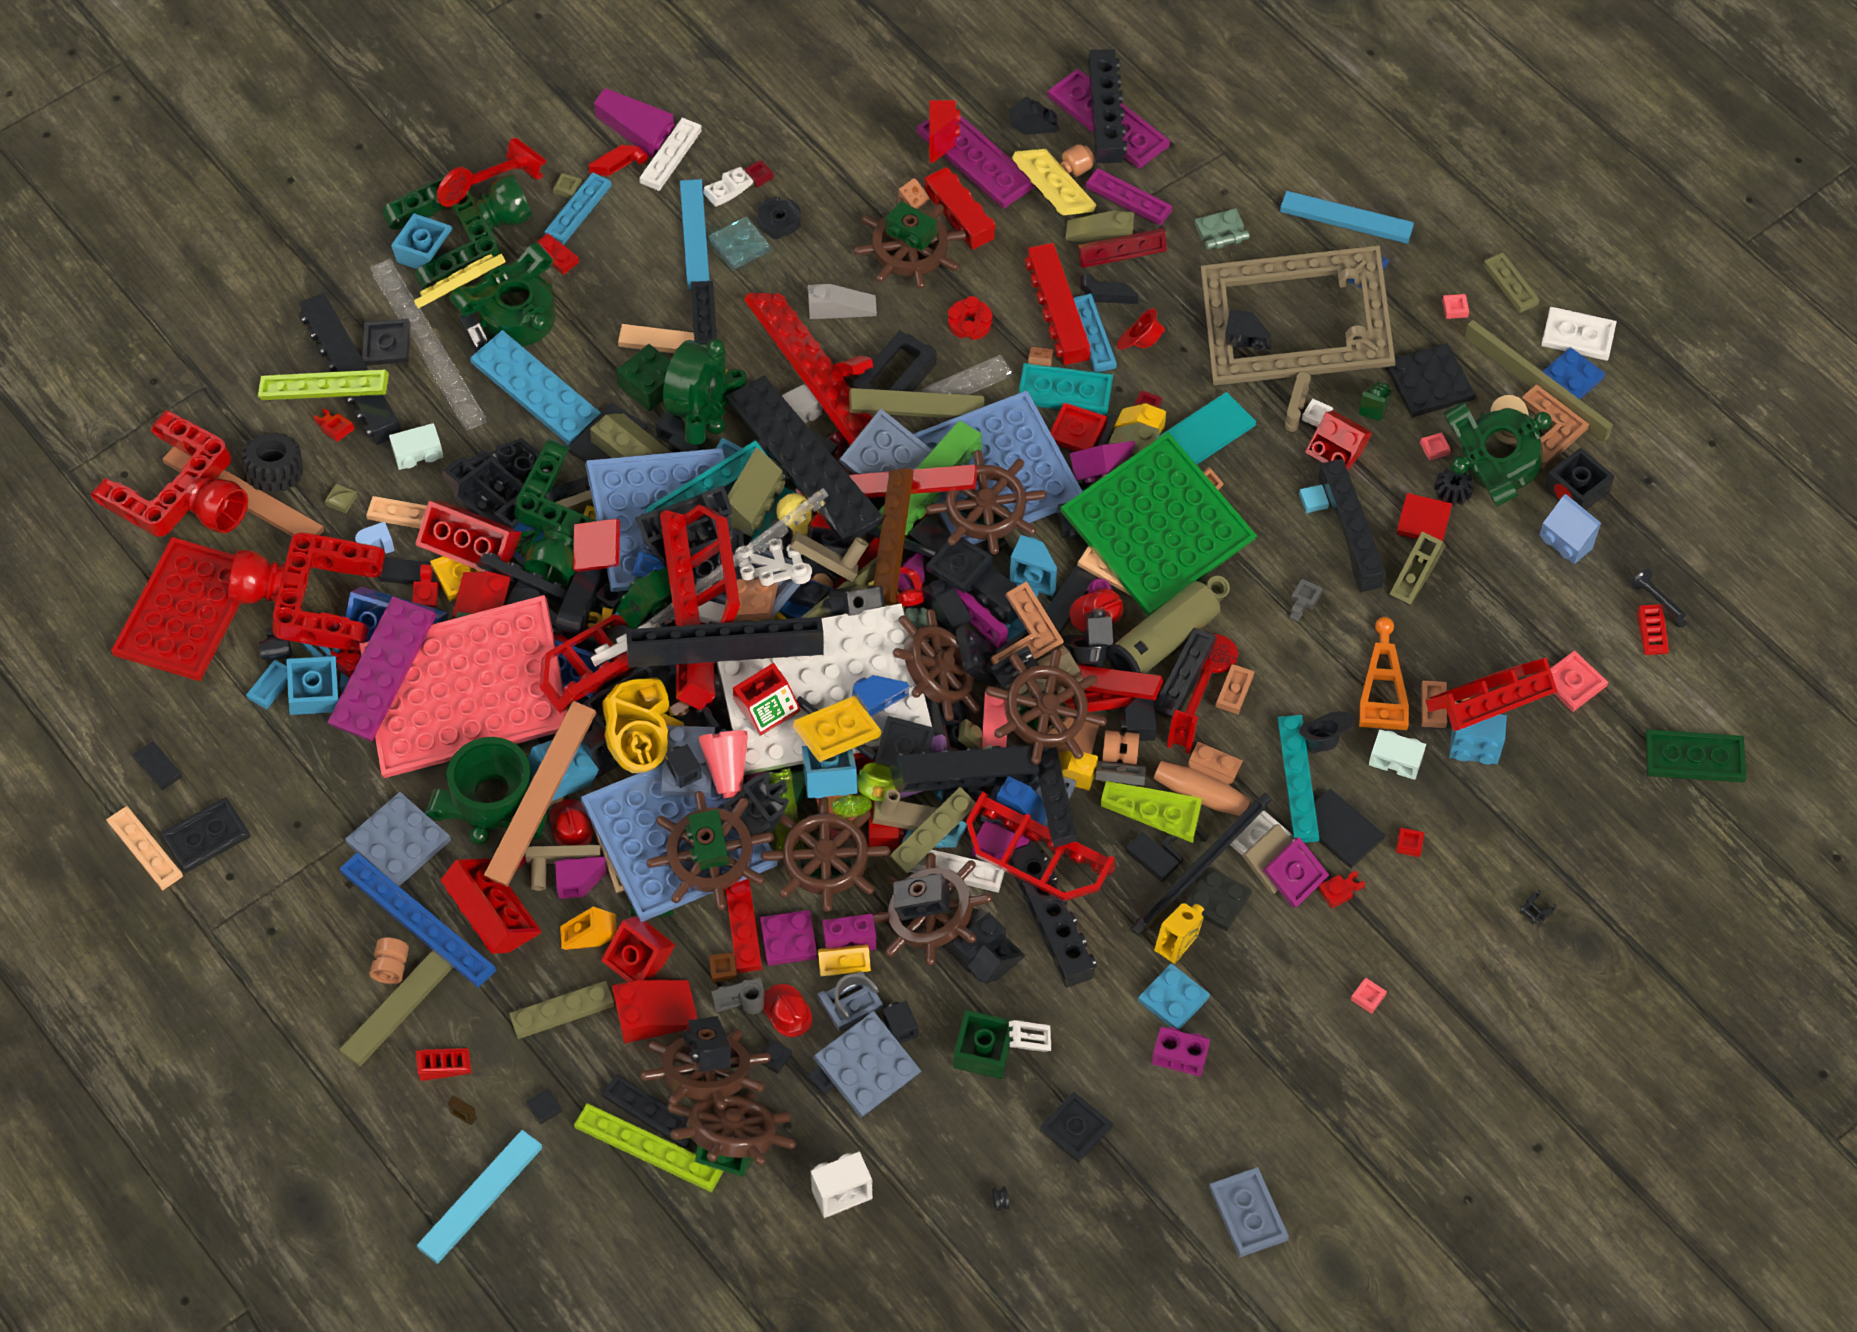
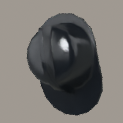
[1062,635,1111,668]
[1299,711,1354,754]

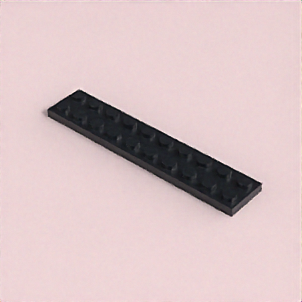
[726,375,884,545]

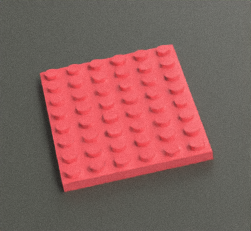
[360,595,568,778]

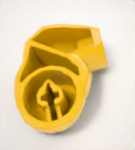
[602,677,669,773]

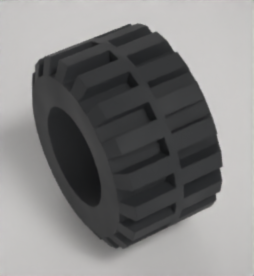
[242,432,303,493]

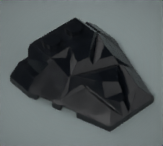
[442,438,550,529]
[635,485,735,596]

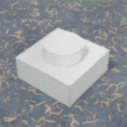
[1302,399,1333,427]

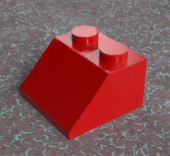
[929,100,960,163]
[452,571,511,618]
[601,916,676,982]

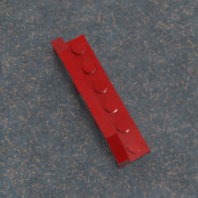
[660,505,740,626]
[539,614,634,714]
[1425,658,1558,731]
[966,792,1115,901]

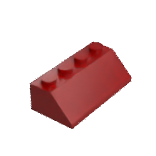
[415,501,522,572]
[440,858,542,954]

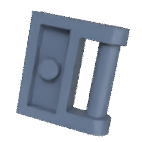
[817,971,883,1031]

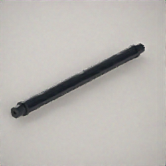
[1131,793,1272,936]

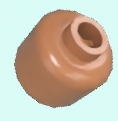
[1061,144,1094,177]

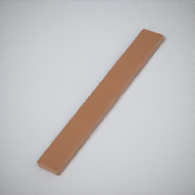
[163,447,324,537]
[484,701,596,887]

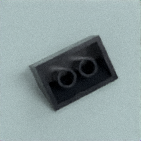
[924,694,972,751]

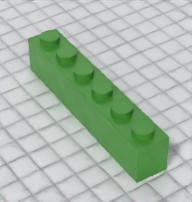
[877,420,983,535]

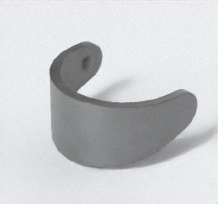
[835,973,879,1019]

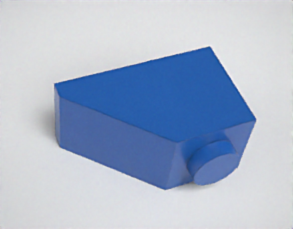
[852,675,910,717]
[996,776,1047,825]

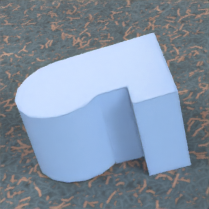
[355,521,394,554]

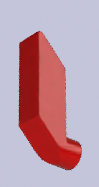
[588,145,648,176]

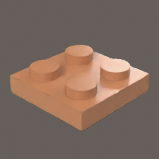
[724,578,778,621]

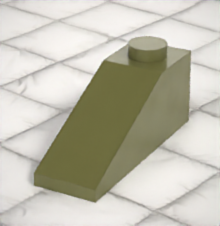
[1065,211,1134,243]
[1390,532,1446,605]

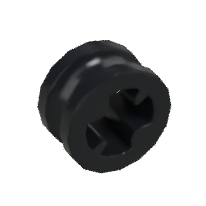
[992,1186,1010,1211]

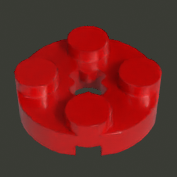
[948,296,993,340]

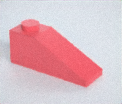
[982,691,1008,749]

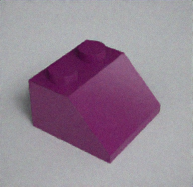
[1070,441,1135,483]

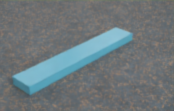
[417,1130,542,1264]

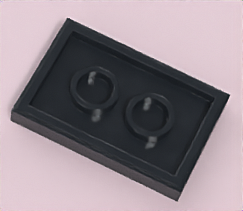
[568,402,648,463]
[1314,788,1385,869]
[161,797,251,873]

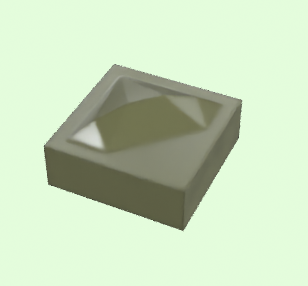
[325,484,357,514]

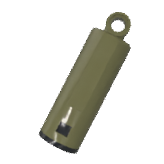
[1107,576,1230,674]

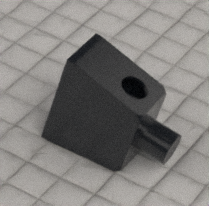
[823,585,885,616]
[581,719,618,778]

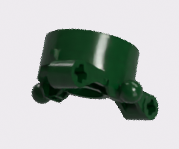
[449,243,556,347]
[663,339,747,445]
[1443,402,1552,507]
[425,737,547,845]

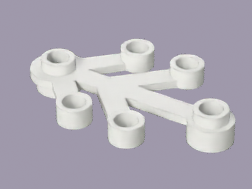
[734,538,812,586]

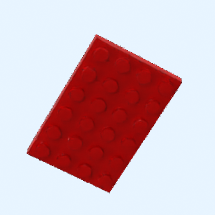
[111,537,240,681]

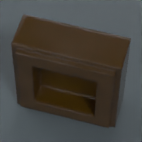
[448,1095,477,1125]

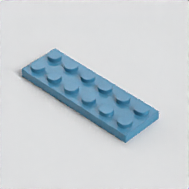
[470,330,601,445]

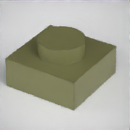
[958,719,983,749]

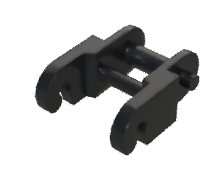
[1520,890,1557,925]

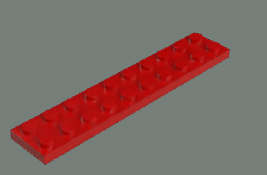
[744,293,873,446]

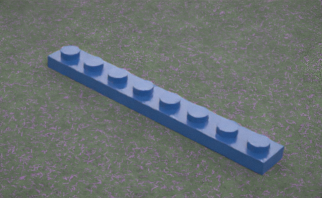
[339,852,496,988]

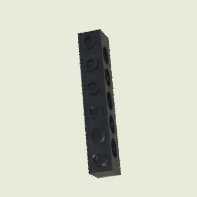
[1088,49,1127,163]
[1008,843,1097,988]

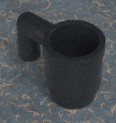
[259,628,292,661]

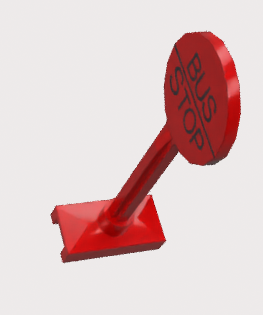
[437,137,546,207]
[1167,634,1238,754]

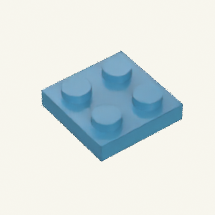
[1138,964,1210,1029]

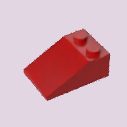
[612,980,697,1044]

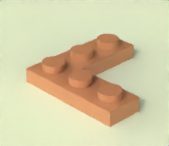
[1521,384,1589,469]
[990,581,1064,665]

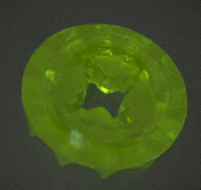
[832,795,872,817]

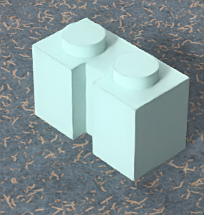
[389,423,444,470]
[1369,730,1426,780]

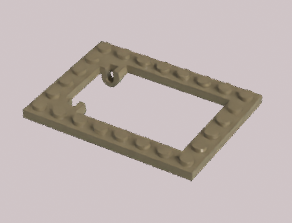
[1201,246,1395,386]

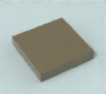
[1242,824,1291,894]

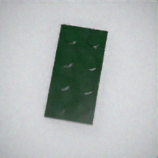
[1645,729,1747,783]

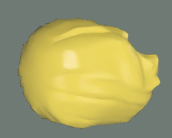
[776,493,813,536]

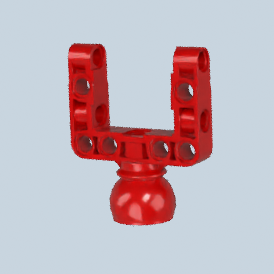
[90,410,249,537]
[228,533,385,652]

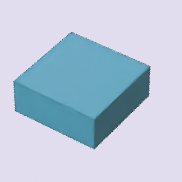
[1299,485,1329,513]

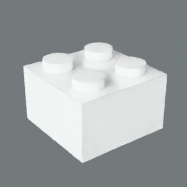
[811,1152,872,1218]

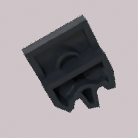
[724,771,789,836]

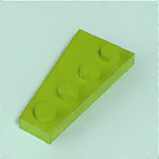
[1101,781,1202,843]

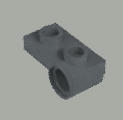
[711,978,765,1014]

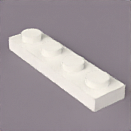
[640,118,702,191]
[909,850,1005,893]

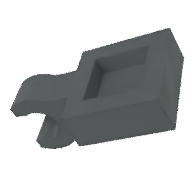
[1290,579,1323,622]

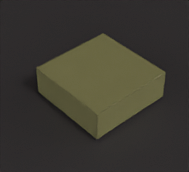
[553,173,582,199]

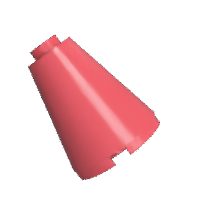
[699,730,748,799]

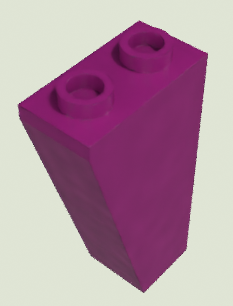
[594,88,675,158]

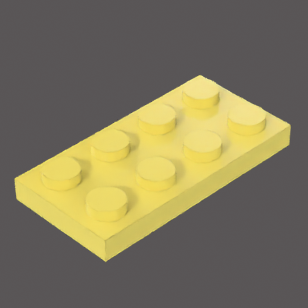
[1012,149,1097,215]
[414,254,506,308]

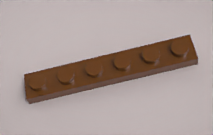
[873,468,914,605]

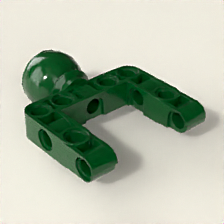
[382,174,533,290]
[514,439,597,588]

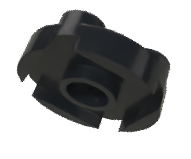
[757,197,801,239]

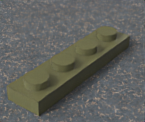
[889,787,976,874]
[509,981,614,1039]

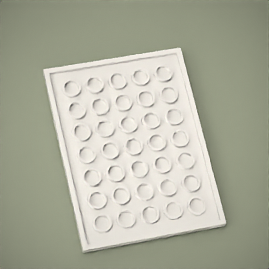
[717,604,934,775]

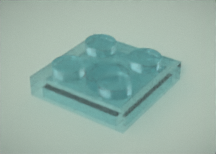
[709,217,770,270]

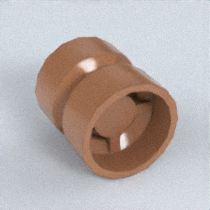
[1103,730,1139,765]
[369,938,409,984]

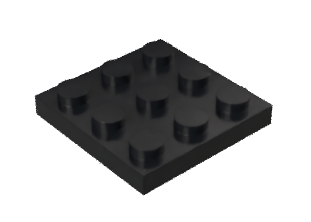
[1385,343,1475,418]

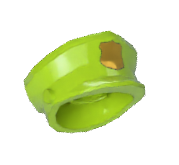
[857,762,895,801]

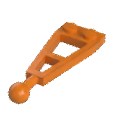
[1359,617,1409,730]

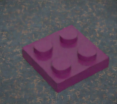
[1262,837,1329,908]
[760,910,817,966]

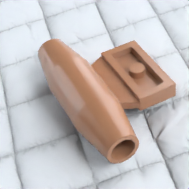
[1154,742,1252,816]

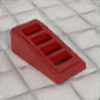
[1636,604,1669,655]
[416,1048,472,1081]

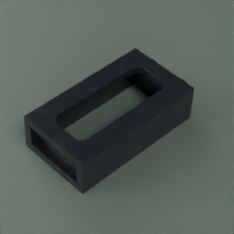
[853,330,937,417]

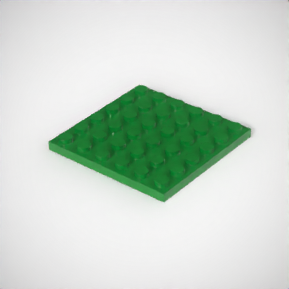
[1060,432,1257,616]

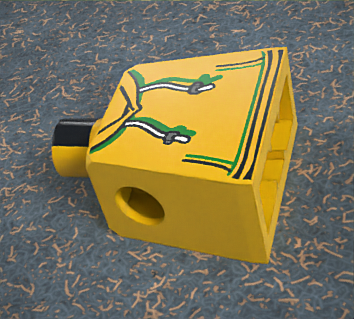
[1154,904,1205,964]

